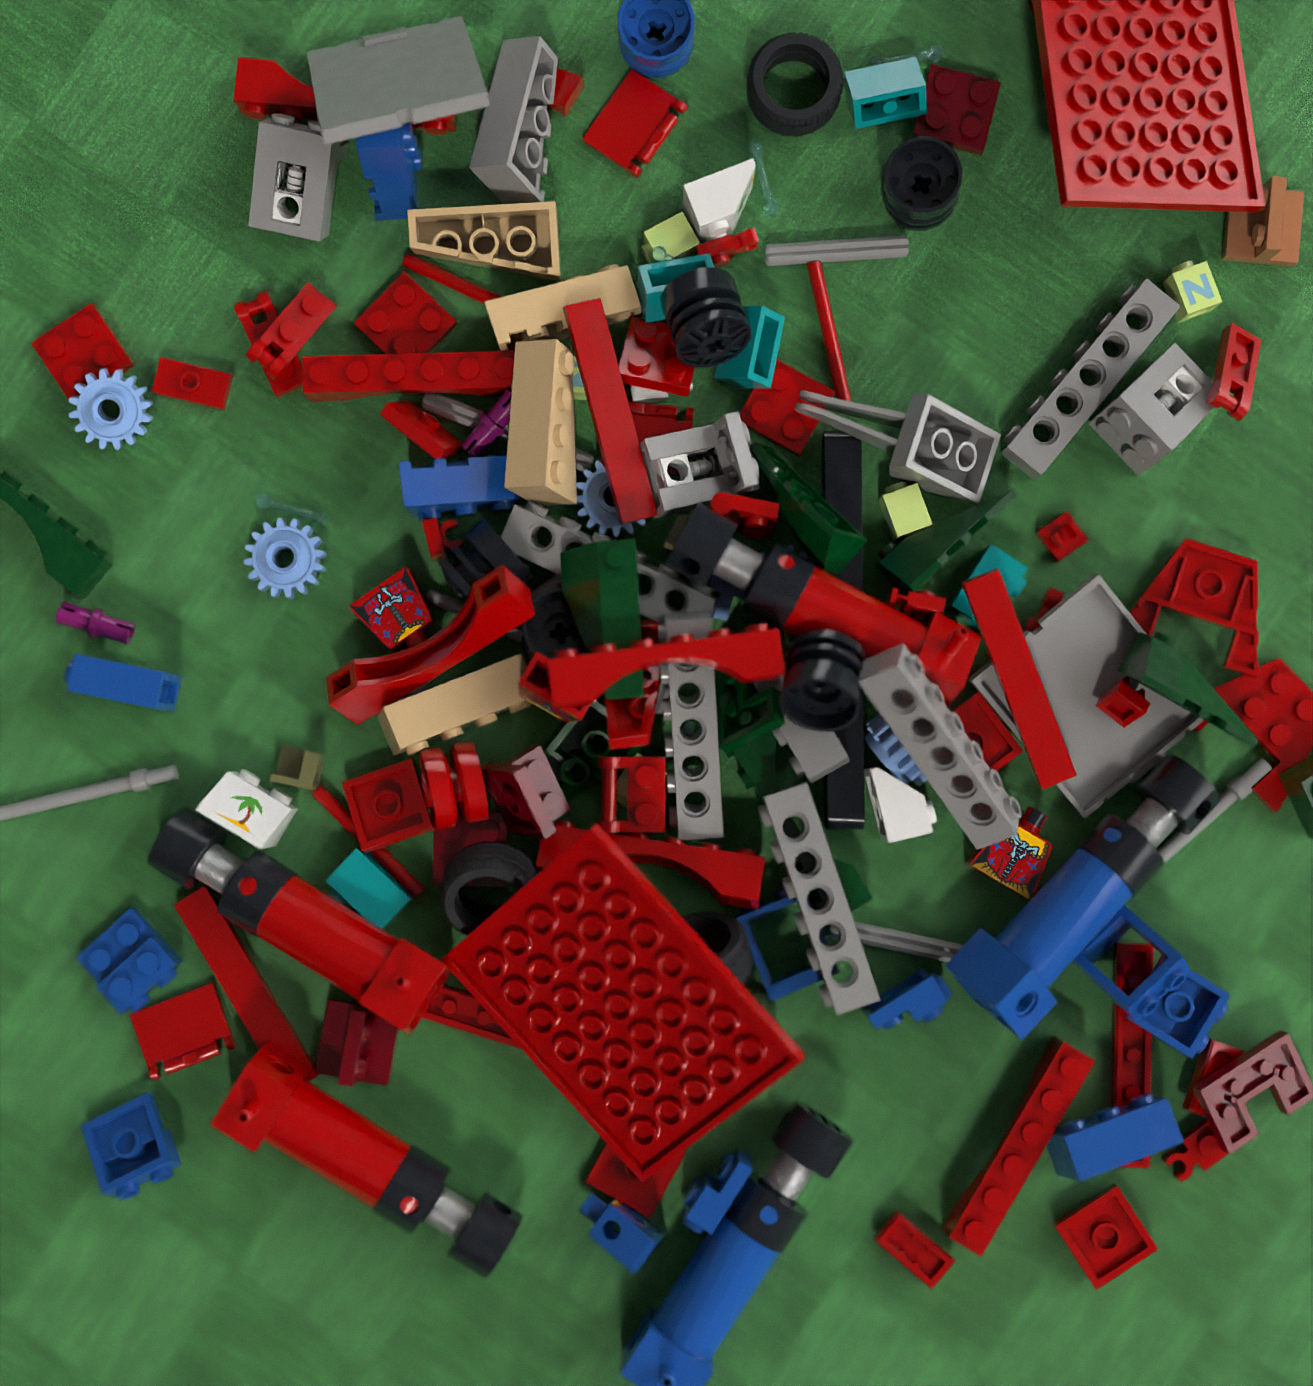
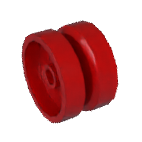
[419,740,489,830]

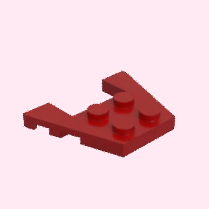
[1129,538,1259,678]
[1193,658,1313,812]

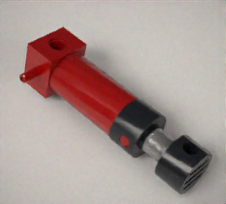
[664,502,982,720]
[147,807,451,1036]
[210,1040,523,1279]

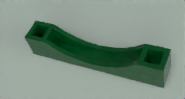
[0,470,113,599]
[723,731,874,912]

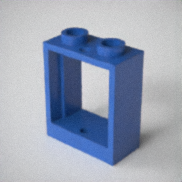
[65,654,182,712]
[735,888,840,1001]
[1072,905,1190,1022]

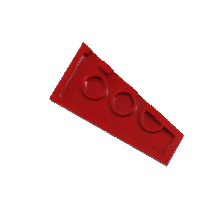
[605,619,663,749]

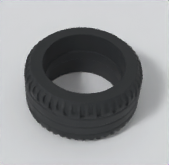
[746,32,844,137]
[440,841,538,936]
[682,911,753,985]

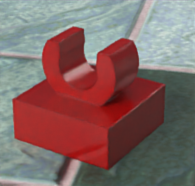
[1035,511,1089,563]
[422,517,464,561]
[1095,676,1151,728]

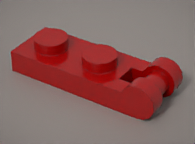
[245,282,337,380]
[233,290,303,398]
[1206,322,1261,421]

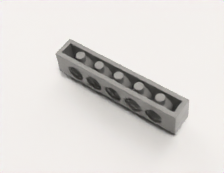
[1001,278,1181,481]
[501,501,721,625]
[658,612,723,840]
[858,644,1021,850]
[758,783,880,1015]

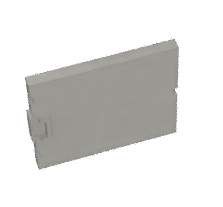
[307,16,490,145]
[968,573,1204,819]

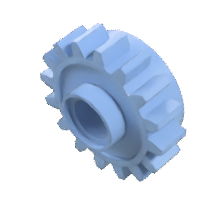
[68,368,153,450]
[577,460,646,539]
[244,518,327,599]
[865,713,927,786]

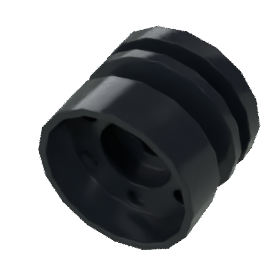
[882,136,963,231]
[660,267,751,367]
[436,519,534,602]
[522,588,588,663]
[779,630,867,732]

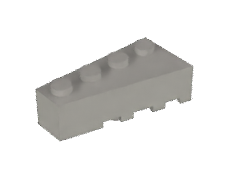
[469,36,558,204]

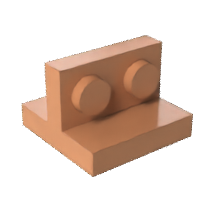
[1222,176,1304,267]

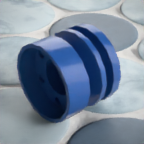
[618,0,695,78]

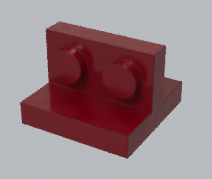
[481,744,571,839]
[315,998,399,1087]

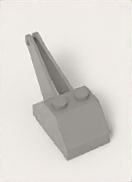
[795,391,1001,504]

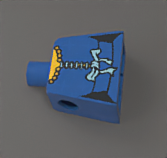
[578,1193,666,1274]

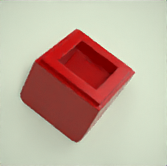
[547,68,584,117]

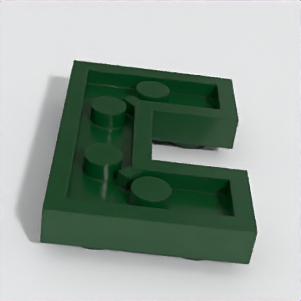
[714,622,785,752]

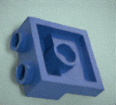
[76,907,183,1015]
[1125,955,1230,1059]
[860,968,952,1030]
[80,1092,182,1200]
[682,1147,753,1235]

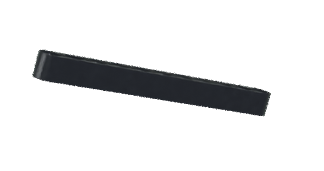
[822,431,865,830]

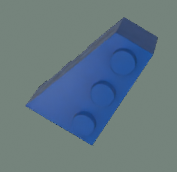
[356,122,423,221]
[399,455,522,521]
[1046,1093,1184,1182]

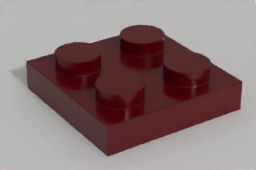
[912,64,1001,156]
[432,812,508,887]

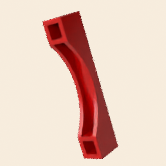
[234,57,458,135]
[302,350,515,402]
[326,565,535,725]
[547,624,785,709]
[536,821,765,910]
[942,1036,1096,1257]

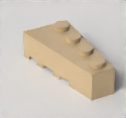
[407,201,562,282]
[485,264,641,351]
[504,339,577,506]
[377,653,531,757]

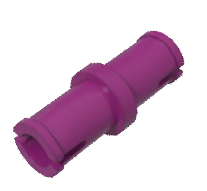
[461,388,512,457]
[56,601,136,646]

